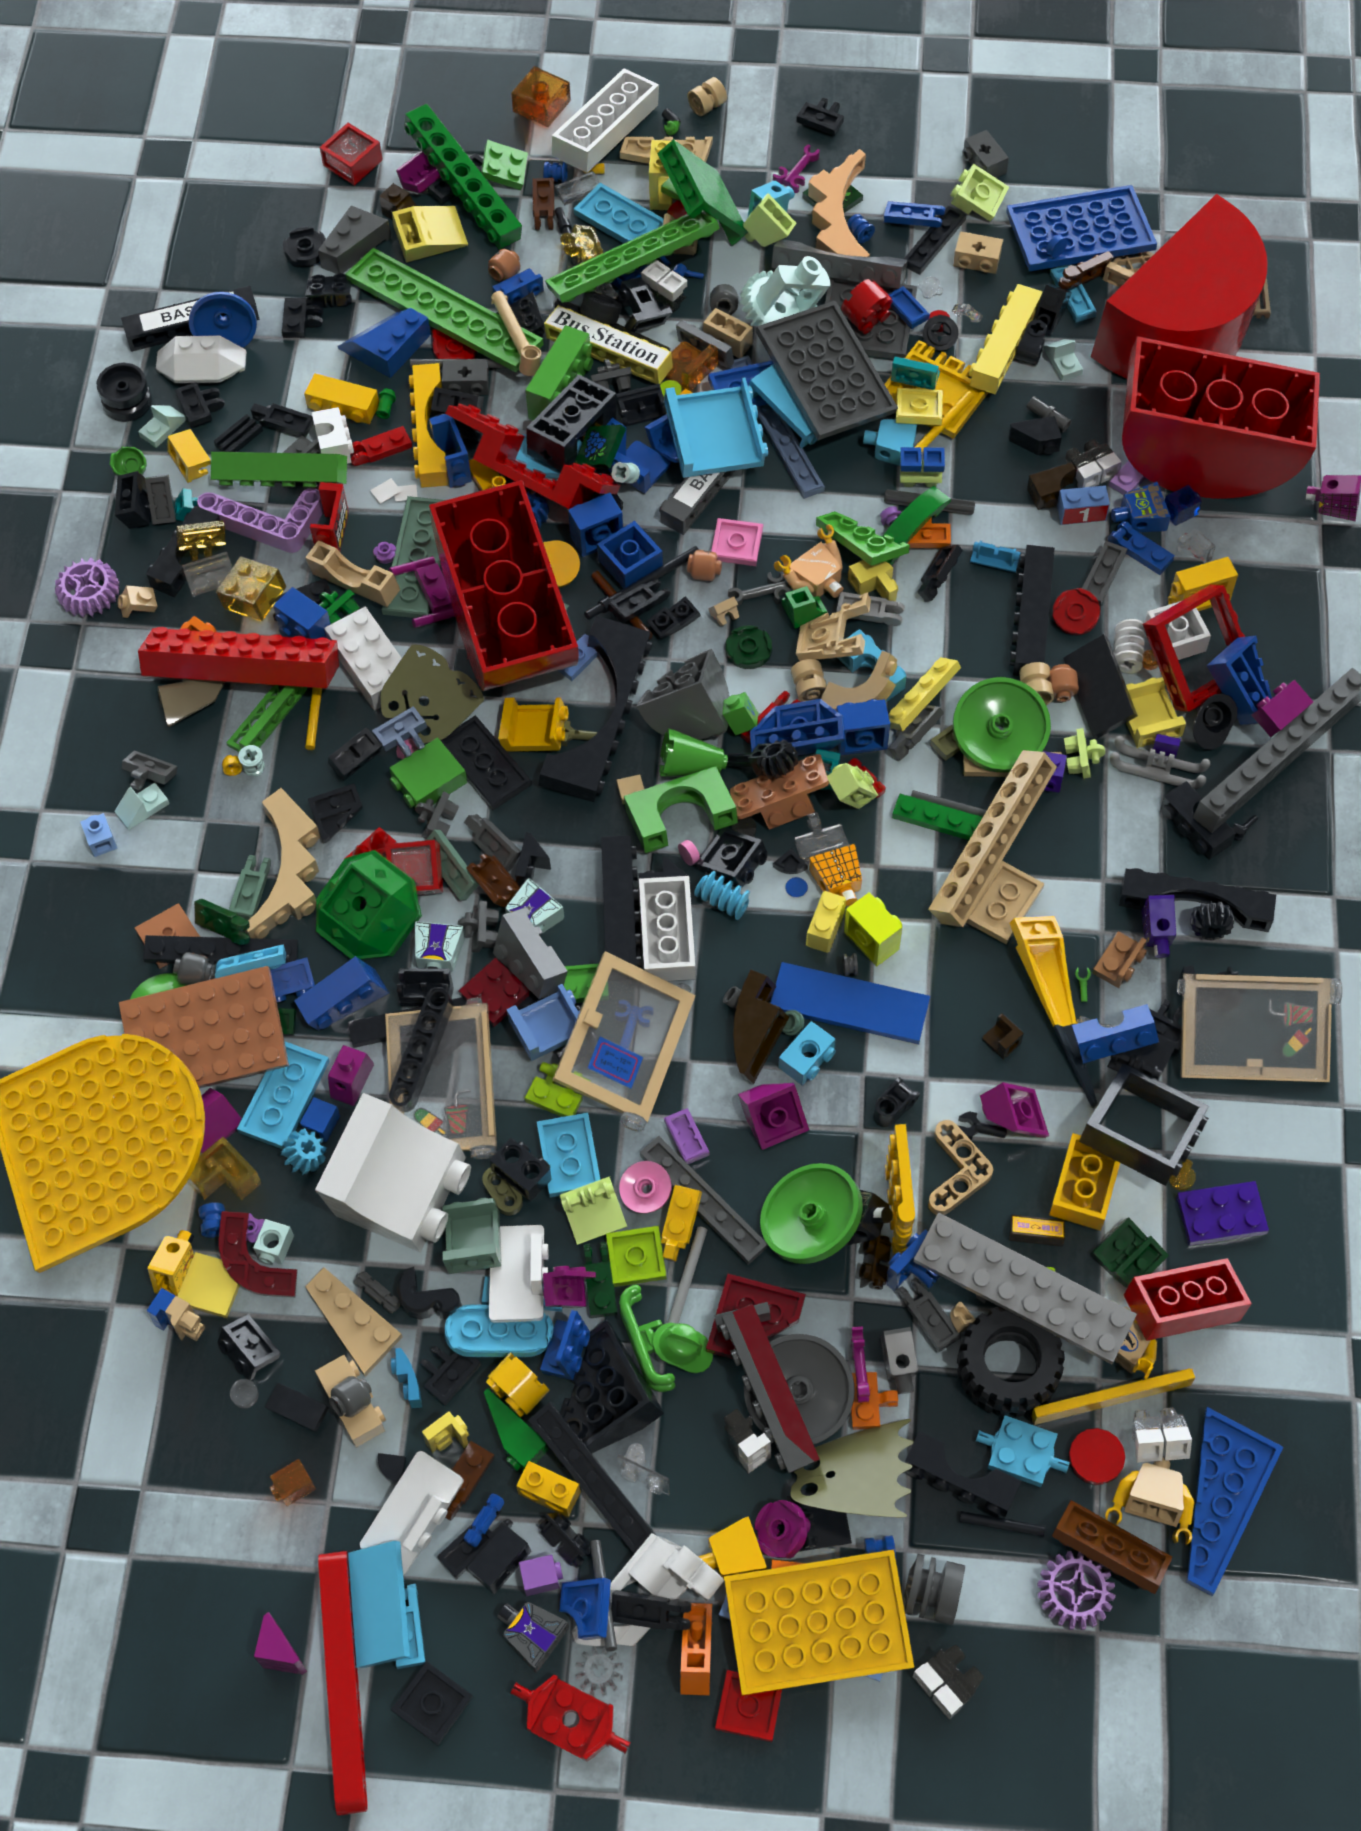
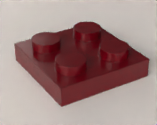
[458,958,531,1027]

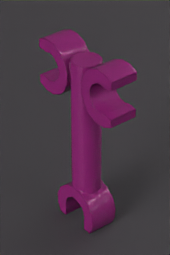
[773,144,820,193]
[851,1326,870,1403]

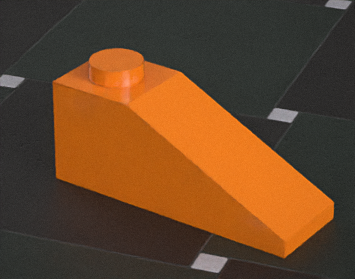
[680,1603,712,1695]

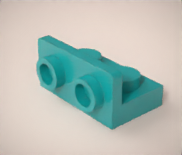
[891,357,940,390]

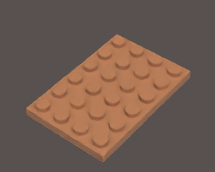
[119,966,289,1088]

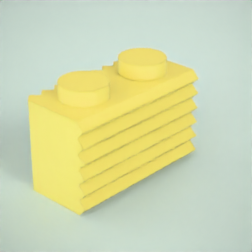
[806,891,846,953]

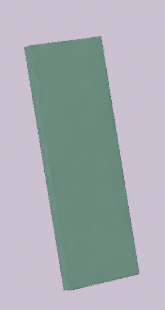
[382,496,445,618]

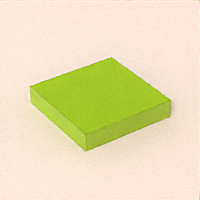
[606,1226,667,1287]

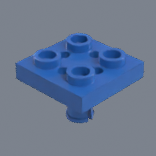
[886,1229,940,1292]

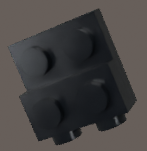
[696,828,767,889]

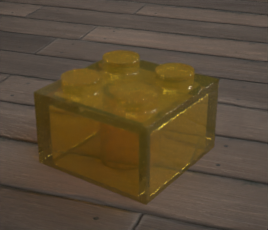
[216,556,287,621]

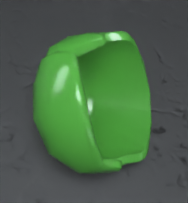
[110,446,147,476]

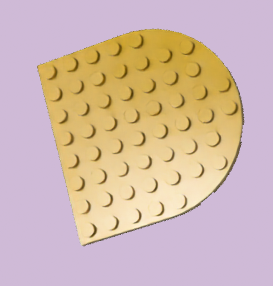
[0,1034,205,1273]

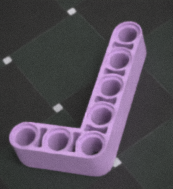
[197,488,324,553]

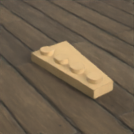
[620,137,713,164]
[305,1267,403,1377]

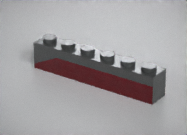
[719,1304,820,1474]

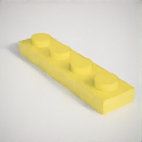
[888,657,961,731]

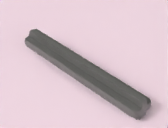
[884,489,975,515]

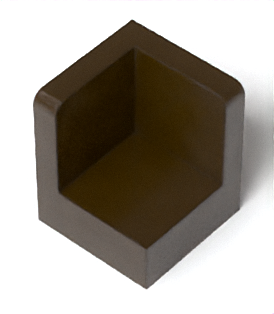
[982,1013,1024,1060]

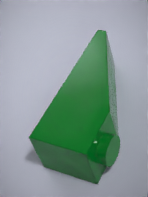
[484,1388,549,1472]

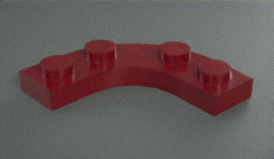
[219,1211,298,1298]

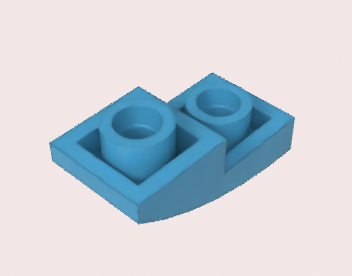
[391,1348,422,1408]

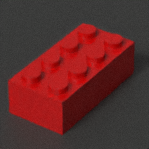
[1123,1258,1252,1341]

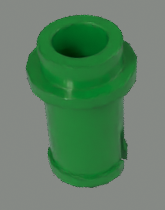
[376,388,396,419]

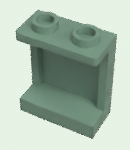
[442,1198,501,1274]

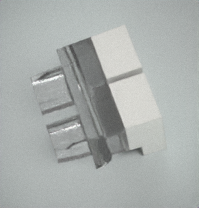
[1132,1408,1192,1463]

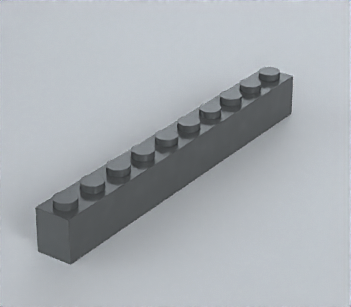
[1193,668,1361,833]

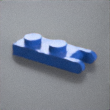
[884,201,945,227]

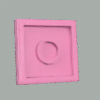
[711,518,763,566]

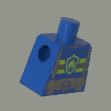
[1111,482,1171,532]

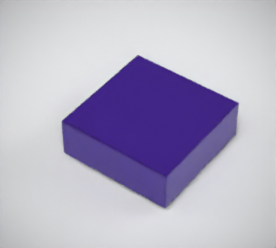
[1153,734,1181,758]

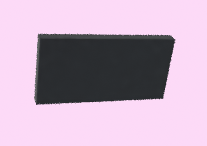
[1063,634,1138,739]
[440,715,532,811]

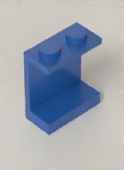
[429,414,472,488]

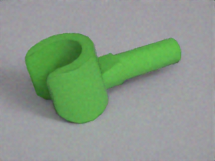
[1075,967,1091,1002]

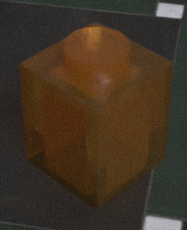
[269,1459,316,1506]

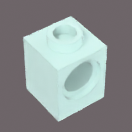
[253,1219,294,1265]

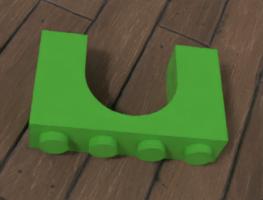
[624,766,738,853]

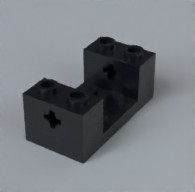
[526,374,616,471]

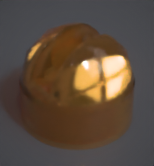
[1142,649,1158,670]

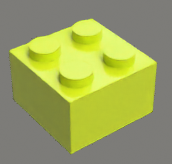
[844,892,903,967]

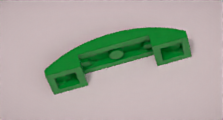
[882,486,951,566]

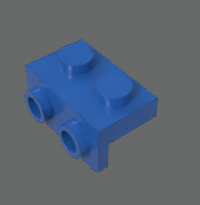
[270,957,315,1002]

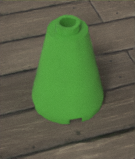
[659,728,728,777]

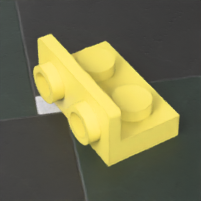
[422,1411,469,1453]

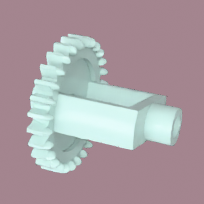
[740,256,830,326]

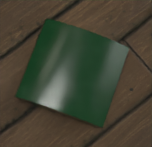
[1090,1217,1169,1288]

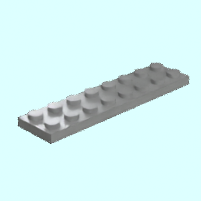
[913,1212,1137,1364]

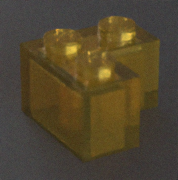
[188,1137,262,1200]

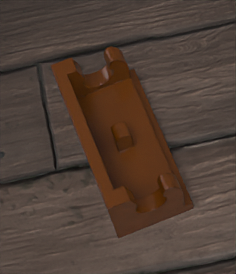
[466,854,521,908]

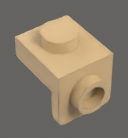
[118,585,157,618]

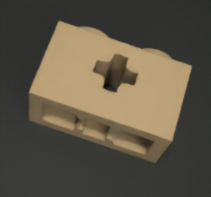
[953,231,1003,274]
[703,308,753,358]

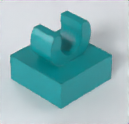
[175,488,198,521]

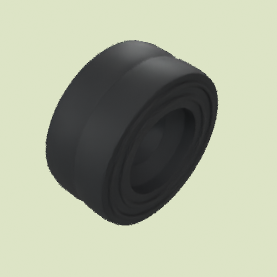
[580,292,622,324]

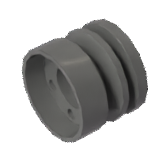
[904,1554,965,1626]

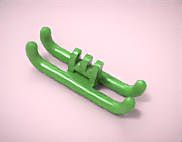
[619,1284,675,1392]

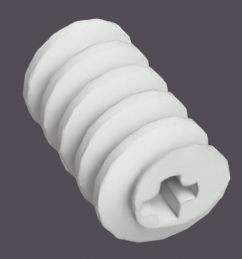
[1113,619,1145,674]

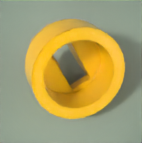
[222,755,242,776]

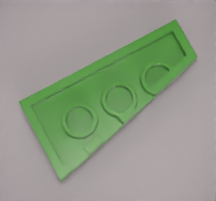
[816,511,910,566]

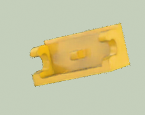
[168,429,211,483]

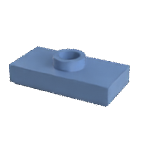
[558,634,598,681]

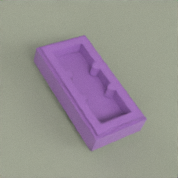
[664,1108,709,1164]

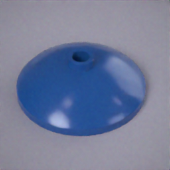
[189,292,257,348]

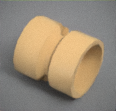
[687,77,727,116]
[791,659,827,702]
[1019,662,1054,705]

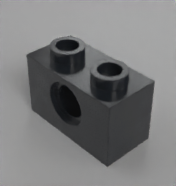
[115,471,150,529]

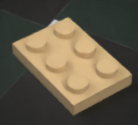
[966,861,1044,945]

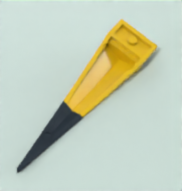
[1009,916,1097,1108]

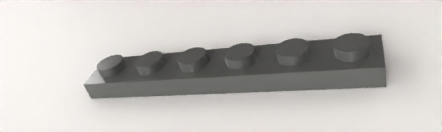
[640,1136,768,1265]

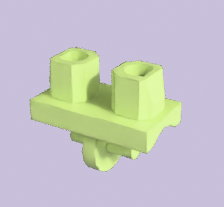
[1064,728,1105,779]

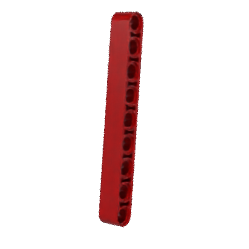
[318,1551,368,1816]

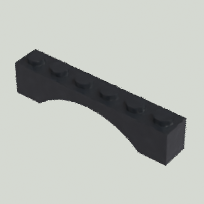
[1119,868,1276,932]

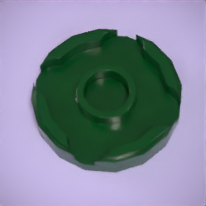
[725,625,772,669]

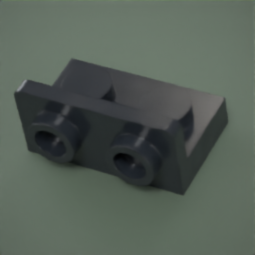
[217,1314,281,1381]

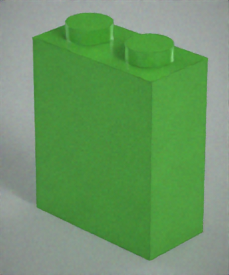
[389,737,467,808]

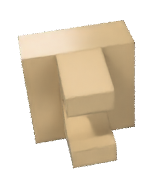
[708,597,739,626]

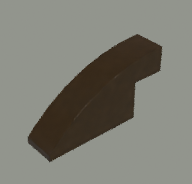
[733,970,789,1084]

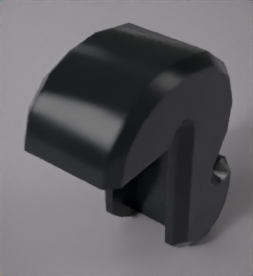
[398,1267,462,1320]

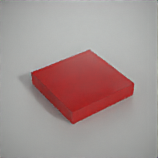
[715,1670,782,1743]

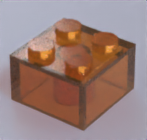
[511,66,571,127]

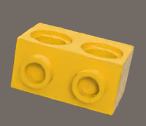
[516,1461,581,1518]

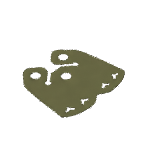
[381,644,484,743]

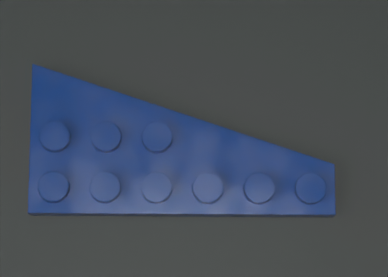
[1186,1407,1283,1596]

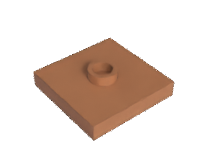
[135,903,200,969]

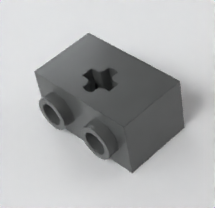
[962,130,1009,178]
[442,359,489,396]

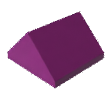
[200,1088,242,1157]
[254,1612,307,1675]

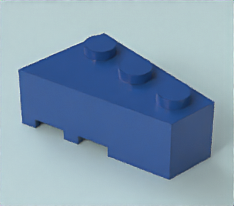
[1206,636,1272,725]

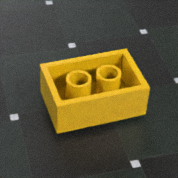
[1049,1133,1120,1231]

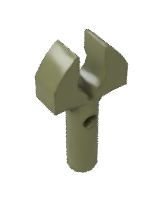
[561,720,598,746]

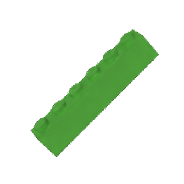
[211,452,347,488]

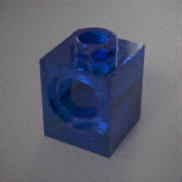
[1165,485,1202,526]

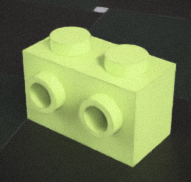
[827,763,879,809]

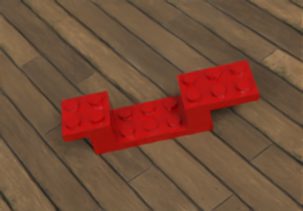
[445,403,620,509]

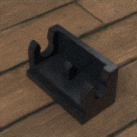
[616,384,667,427]
[397,968,454,1006]
[467,1524,532,1595]

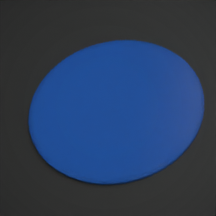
[785,877,808,897]

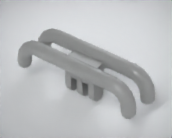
[1110,736,1211,789]

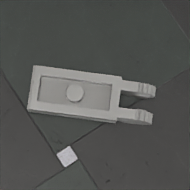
[837,592,905,626]

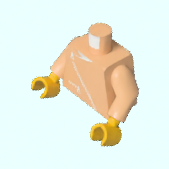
[774,524,844,598]

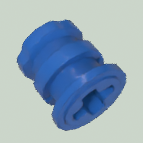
[543,162,568,183]
[847,214,875,243]

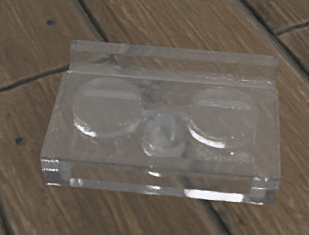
[182,551,237,596]

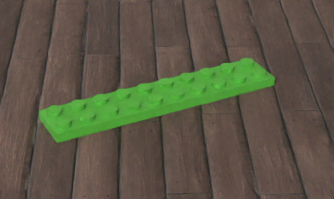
[345,248,544,372]

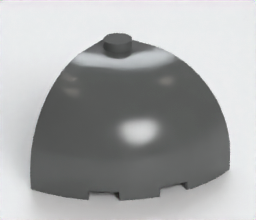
[637,649,730,740]

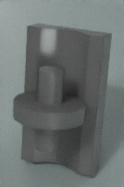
[591,359,632,393]
[415,791,459,839]
[457,901,499,953]

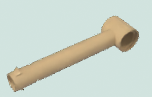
[491,291,541,376]

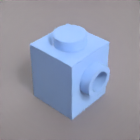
[80,813,118,857]

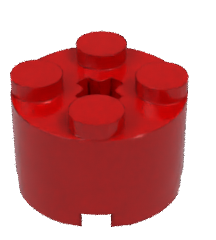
[841,279,893,334]

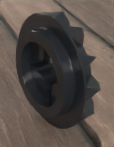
[923,315,958,351]

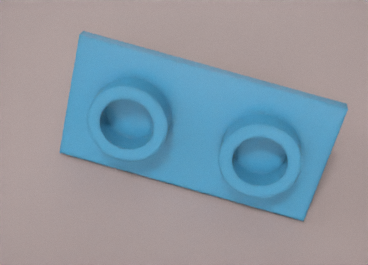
[970,540,1021,573]

